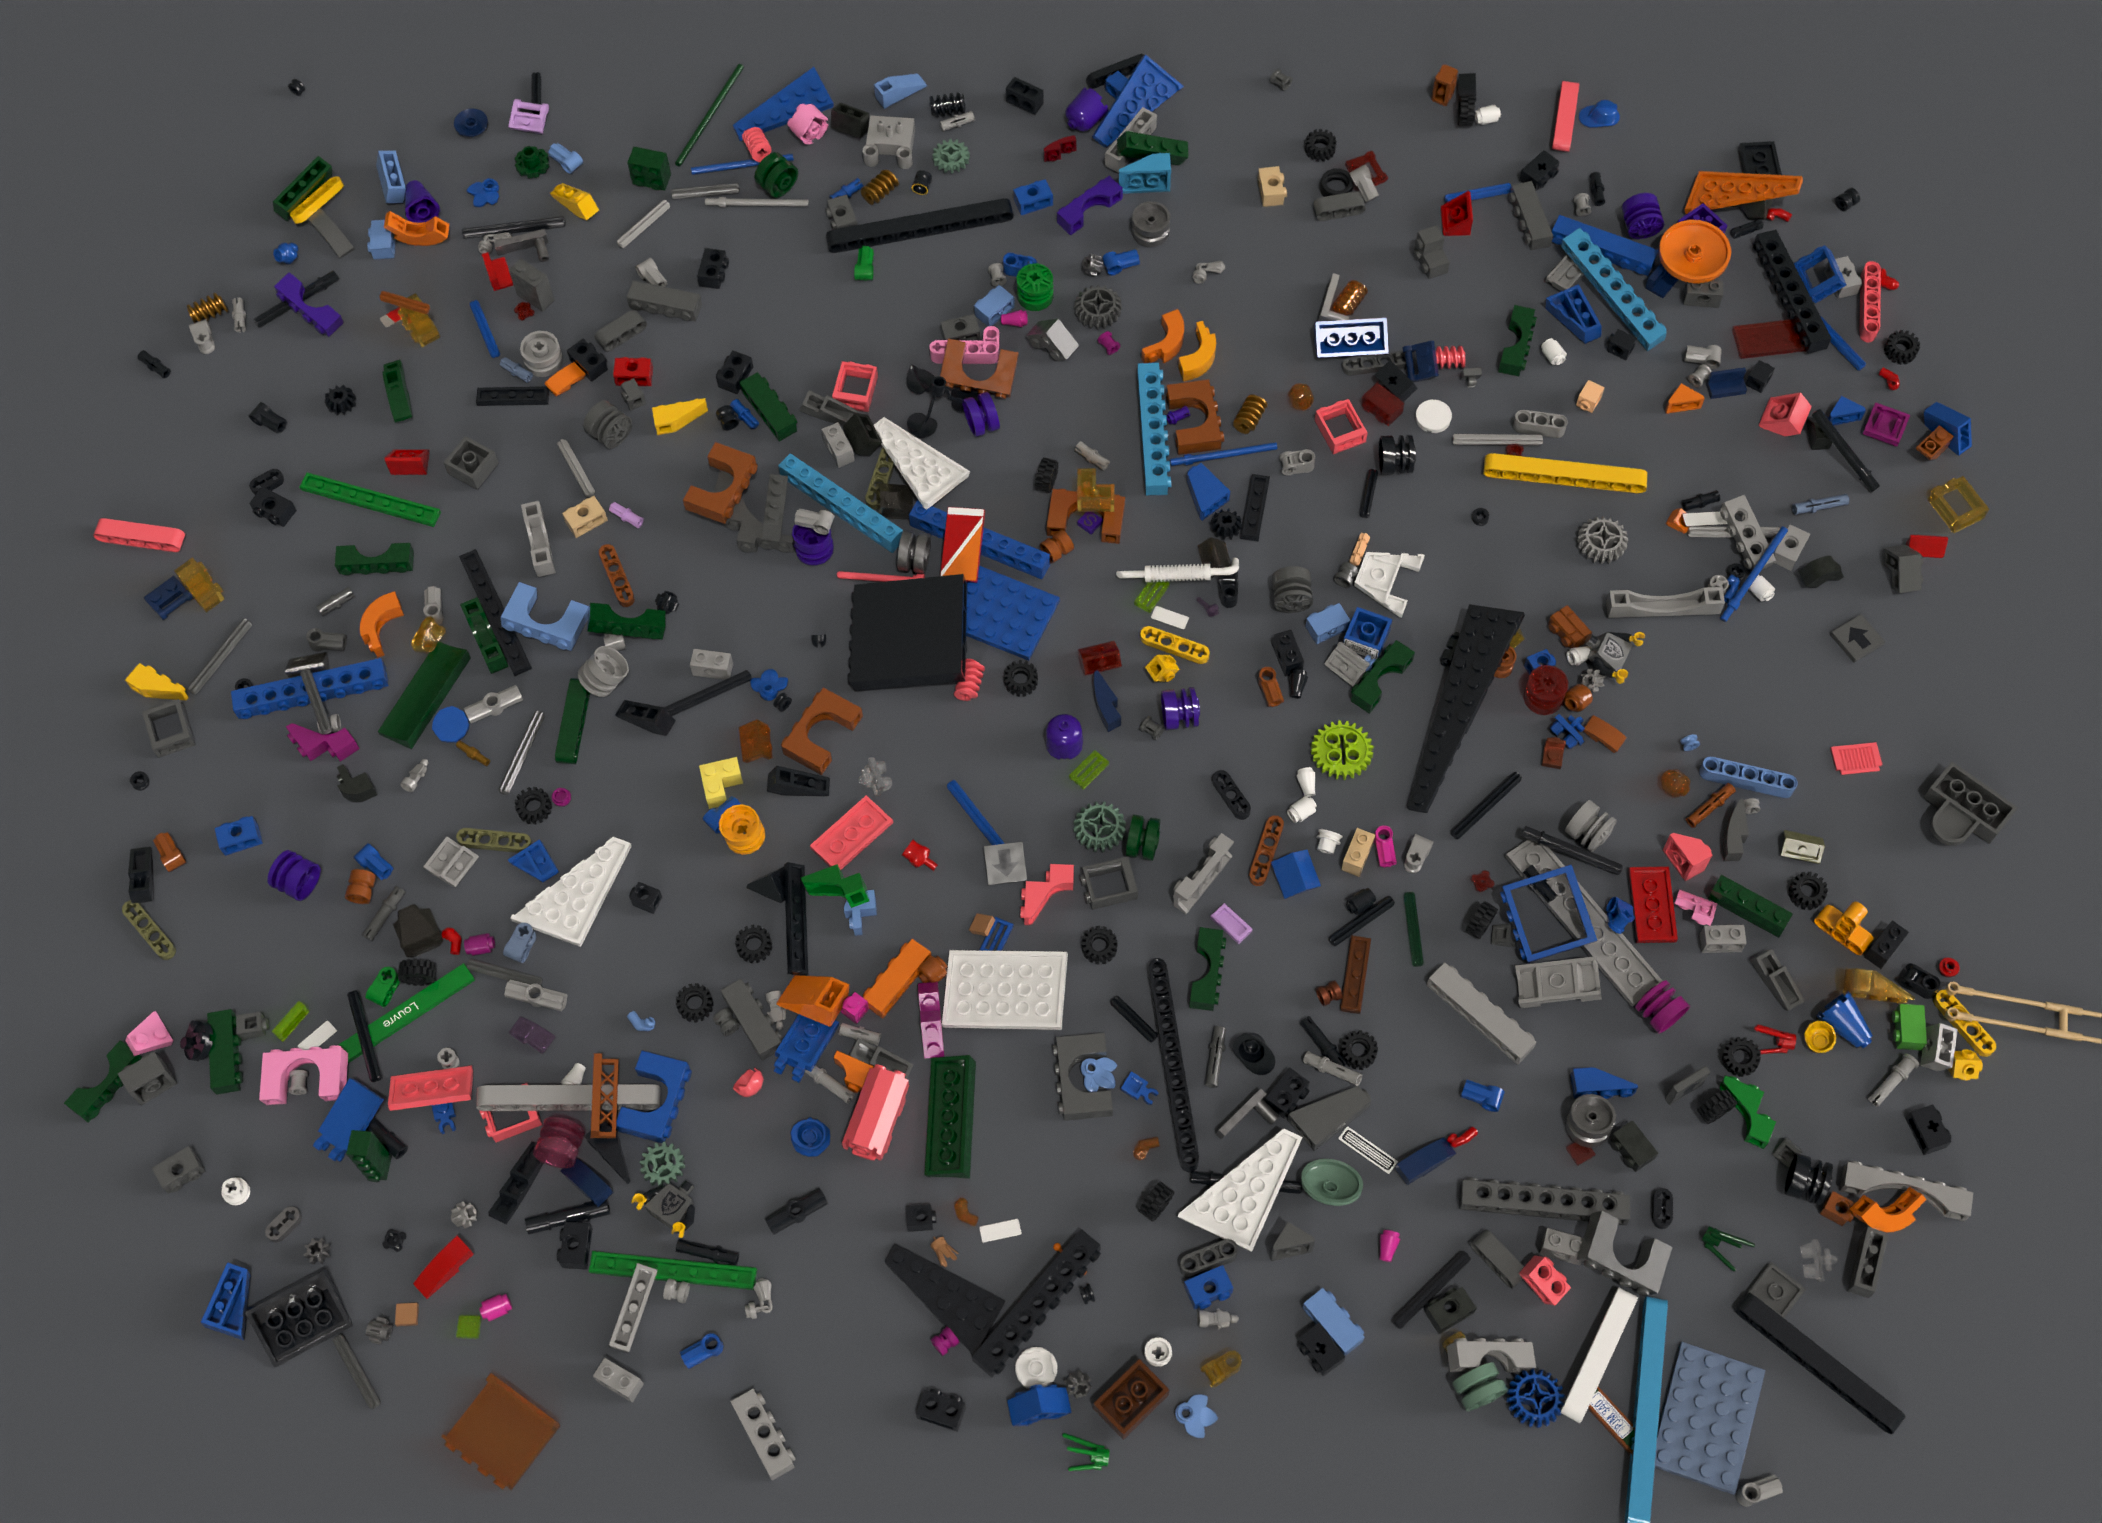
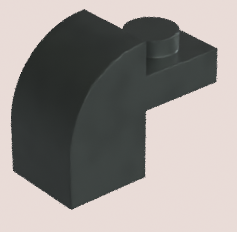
[1798,556,1844,588]
[337,764,377,802]

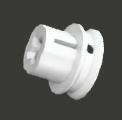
[1316,829,1343,855]
[221,1177,250,1206]
[1145,1338,1172,1367]

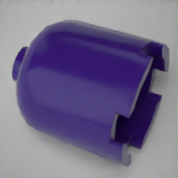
[1065,88,1108,132]
[1045,714,1083,760]

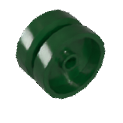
[754,152,798,198]
[1126,814,1161,861]

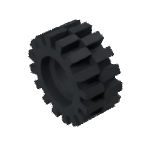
[1457,94,1475,126]
[1305,129,1337,162]
[1884,330,1920,365]
[1035,457,1059,493]
[1004,660,1038,697]
[515,787,552,825]
[1789,872,1828,910]
[1466,901,1498,939]
[735,925,772,963]
[1082,926,1117,965]
[398,958,436,986]
[676,983,714,1023]
[1340,1030,1378,1070]
[1722,1037,1761,1077]
[1697,1089,1737,1124]
[1139,1182,1175,1222]

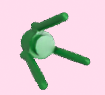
[1062,1433,1110,1471]

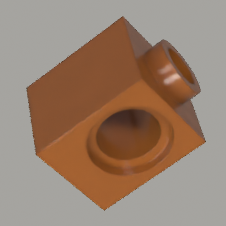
[1820,1191,1855,1226]

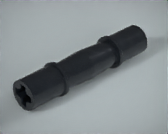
[366,1117,408,1159]
[525,1199,610,1235]

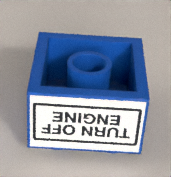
[1343,607,1393,659]

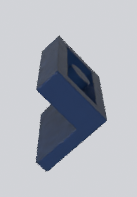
[1645,263,1679,298]
[1706,367,1747,399]

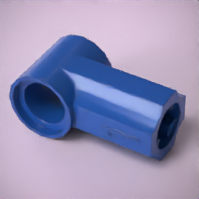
[1102,249,1140,275]
[703,796,740,834]
[353,843,393,881]
[1461,1079,1505,1112]
[680,1334,724,1369]

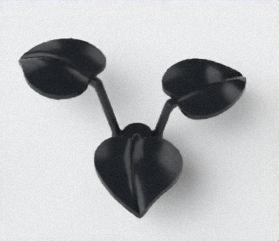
[906,365,978,438]

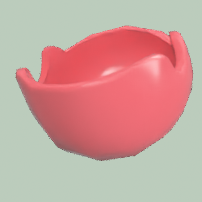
[733,1068,764,1097]

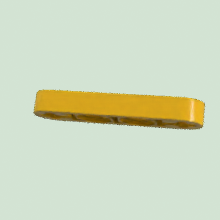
[290,176,344,224]
[1140,626,1210,664]
[1933,990,1996,1057]

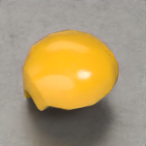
[1804,1021,1836,1053]

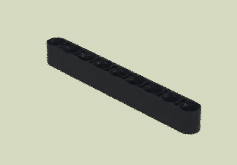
[1734,1293,1906,1435]

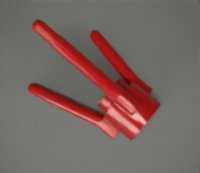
[1754,1024,1796,1054]

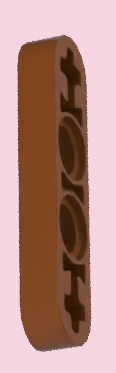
[599,544,635,607]
[1249,815,1284,886]

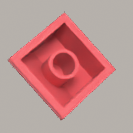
[1759,392,1812,436]
[1663,833,1712,881]

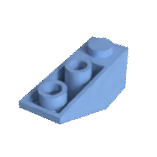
[874,74,927,109]

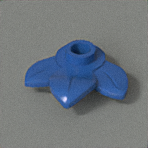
[466,178,499,207]
[750,669,788,701]

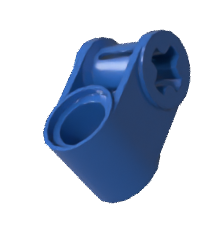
[1003,253,1037,277]
[1606,896,1634,934]

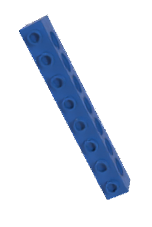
[909,500,1050,580]
[231,658,389,719]

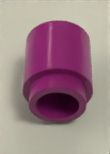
[464,933,495,956]

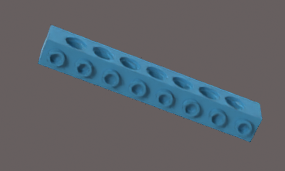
[1561,228,1667,351]
[1137,363,1171,496]
[778,453,903,553]

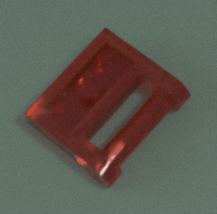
[1345,151,1388,191]

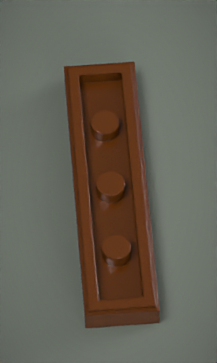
[1340,935,1371,1014]

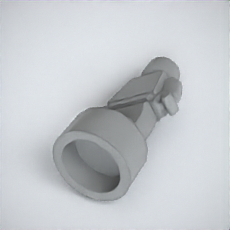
[400,759,429,793]
[765,991,786,1030]
[1197,1308,1239,1329]

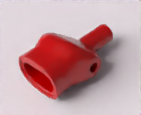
[901,839,938,871]

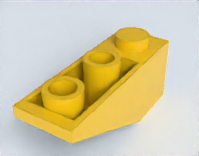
[550,183,599,220]
[652,398,708,435]
[125,663,189,701]

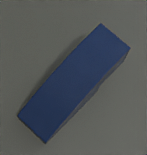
[1094,670,1121,732]
[1395,1137,1457,1185]
[560,1157,613,1207]

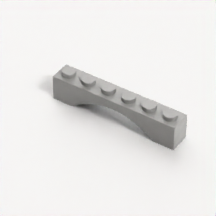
[1606,587,1725,618]
[1840,1161,1974,1222]

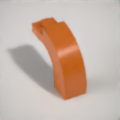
[384,211,450,246]
[1141,309,1184,364]
[360,591,404,658]
[1849,1187,1926,1232]

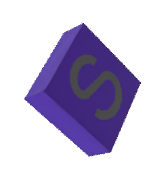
[1077,510,1103,535]

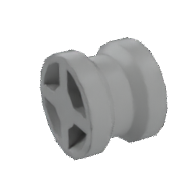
[1707,575,1729,595]

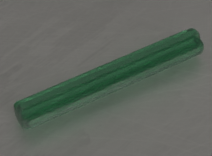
[1404,892,1424,967]

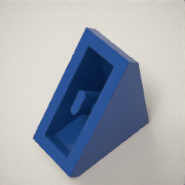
[1828,396,1866,426]

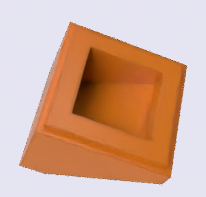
[1666,508,1689,534]

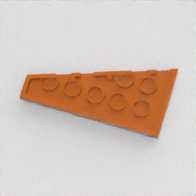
[1685,171,1803,214]

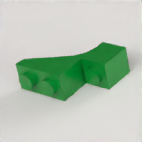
[801,864,870,908]
[1719,1075,1776,1149]

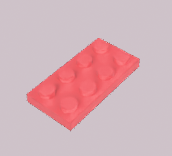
[810,795,893,870]
[388,1066,473,1111]

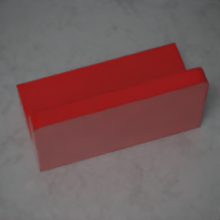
[482,252,513,291]

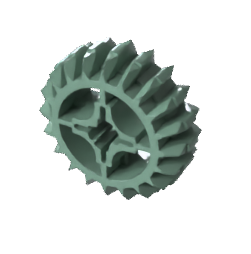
[1074,801,1126,852]

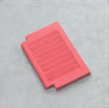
[1830,742,1882,775]

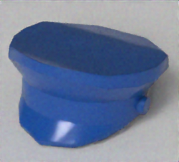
[432,706,469,742]
[790,1118,830,1157]

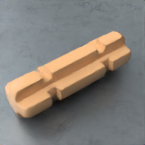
[1349,533,1370,566]

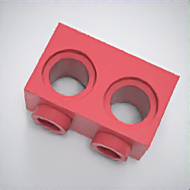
[1518,1255,1571,1306]

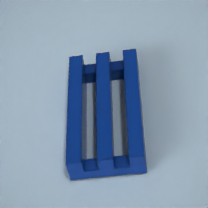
[979,917,1014,951]

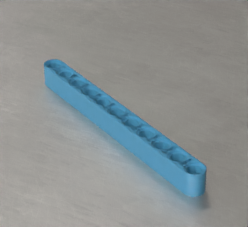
[1625,1296,1668,1523]

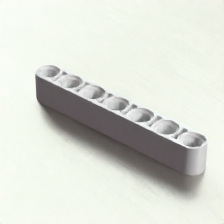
[1560,1287,1638,1423]

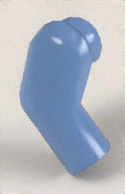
[627,1011,655,1031]

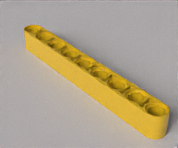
[1483,453,1647,493]

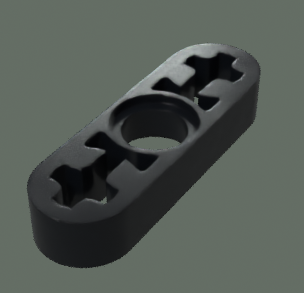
[1212,770,1251,820]

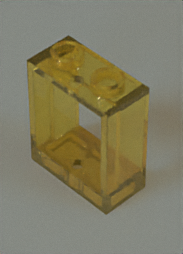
[1928,476,1990,533]

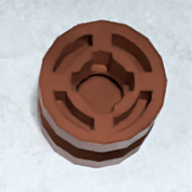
[1316,980,1343,1006]

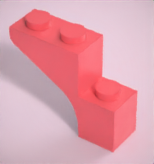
[1021,864,1074,925]

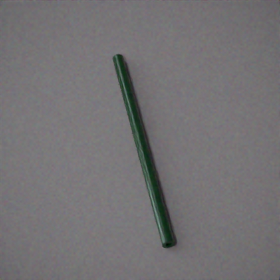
[675,64,744,167]

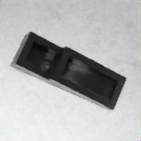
[128,847,153,904]

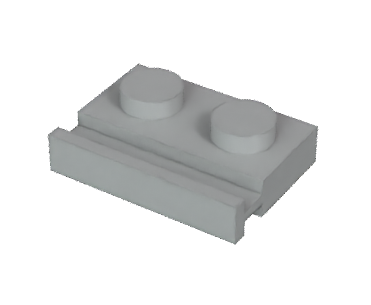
[1545,255,1584,291]
[1324,642,1370,687]

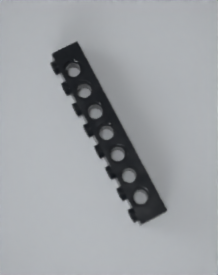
[1753,230,1831,354]
[972,1229,1101,1377]

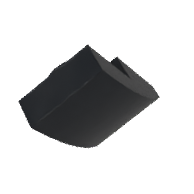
[1459,73,1476,101]

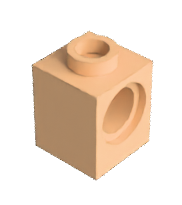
[1576,380,1605,413]

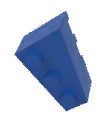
[1546,284,1602,343]
[201,1262,250,1340]

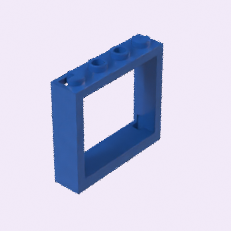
[1500,864,1597,963]

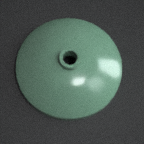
[1301,1159,1363,1206]

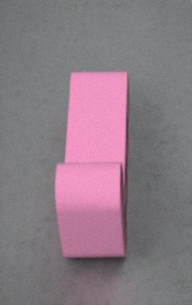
[929,326,1000,364]

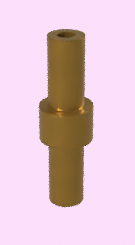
[456,740,490,766]

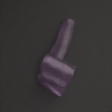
[1196,597,1219,617]

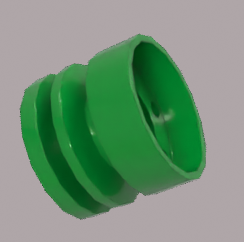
[1016,263,1054,311]

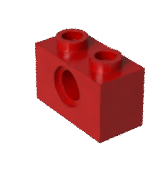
[613,357,653,386]

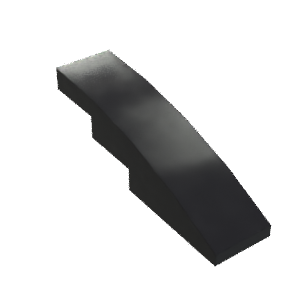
[488,1141,550,1225]

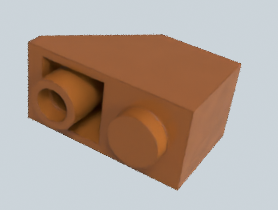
[1916,425,1954,460]

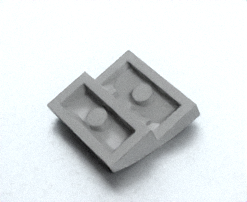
[423,837,479,888]

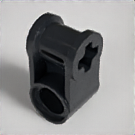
[1219,572,1238,608]
[1898,963,1941,999]

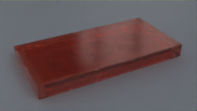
[1732,320,1806,359]

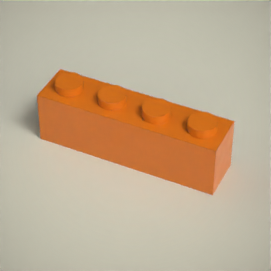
[863,939,931,1019]

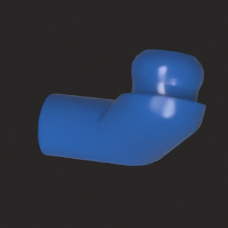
[1724,575,1740,603]

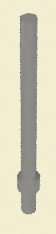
[705,197,809,207]

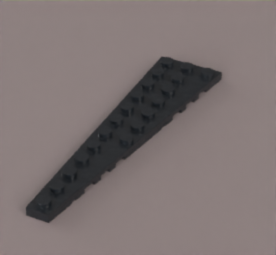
[1407,604,1525,813]

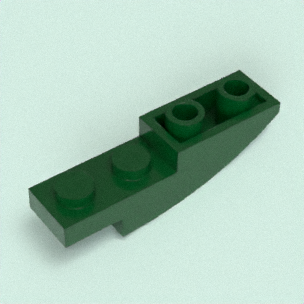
[382,359,412,423]

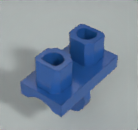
[1550,714,1585,749]

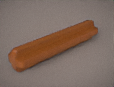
[379,291,430,314]

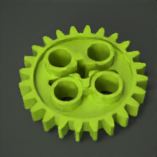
[1311,720,1374,780]

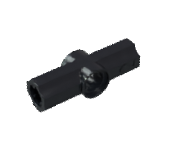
[765,1188,828,1235]

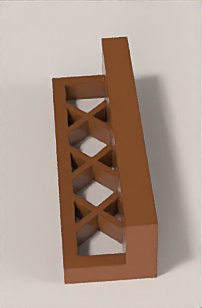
[591,1053,618,1138]

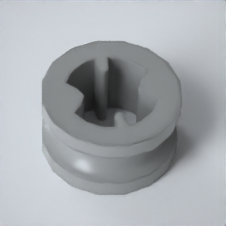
[1744,798,1761,814]

